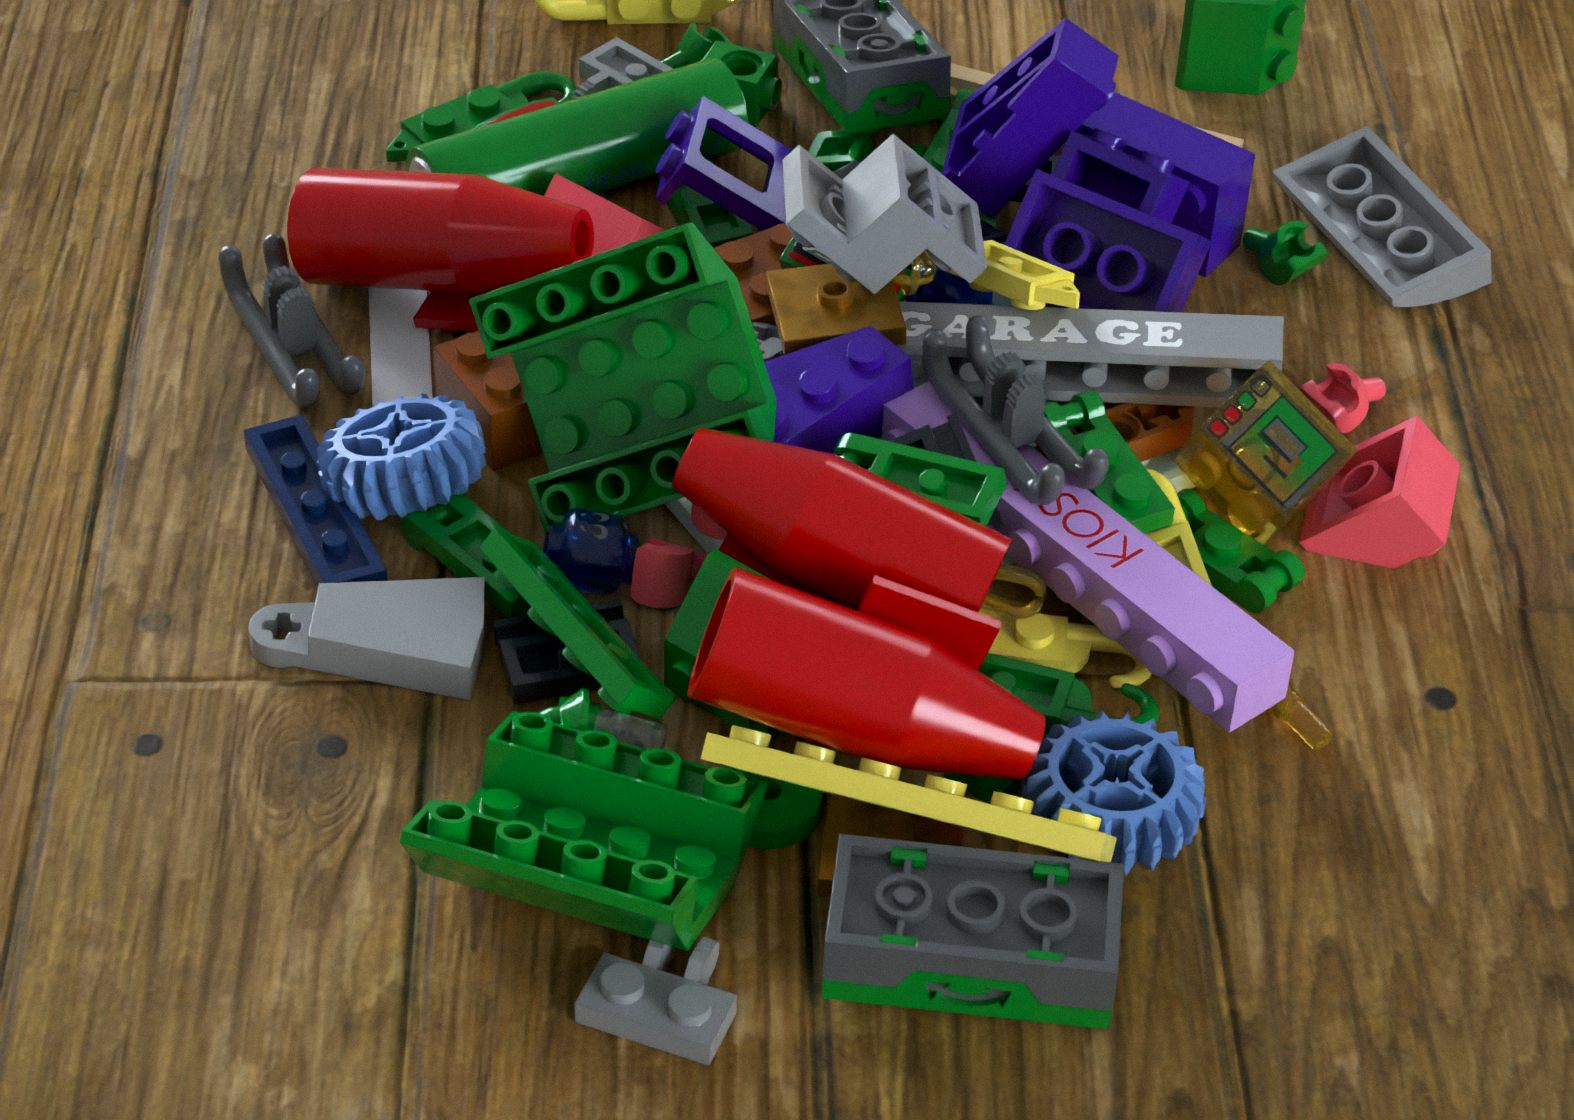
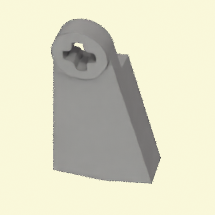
[248,577,484,700]

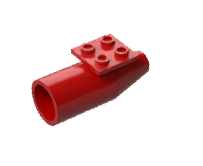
[287,168,594,332]
[672,427,1013,613]
[687,567,1046,780]

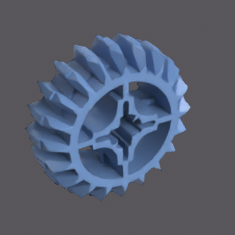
[317,393,487,520]
[1021,709,1206,876]

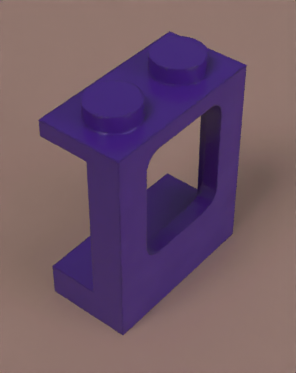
[655,96,792,232]

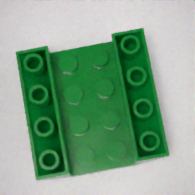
[468,222,777,540]
[400,711,768,951]

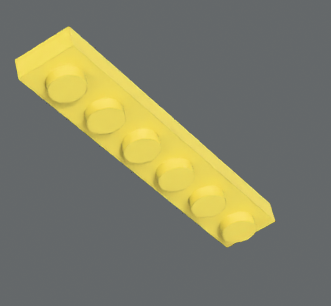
[700,725,1117,862]

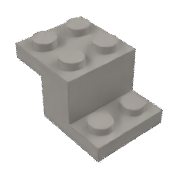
[782,134,987,294]

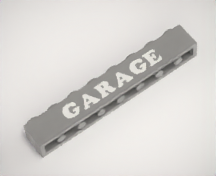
[897,301,1284,409]

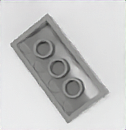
[1272,126,1492,307]

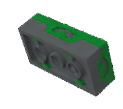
[773,0,951,135]
[821,834,1124,1030]

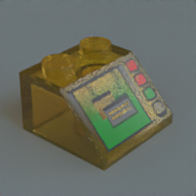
[1173,360,1358,545]

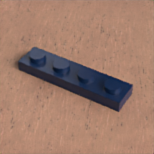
[244,414,388,587]

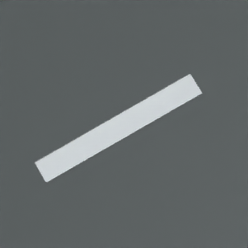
[368,288,433,407]

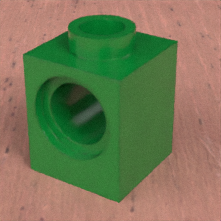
[702,40,782,128]

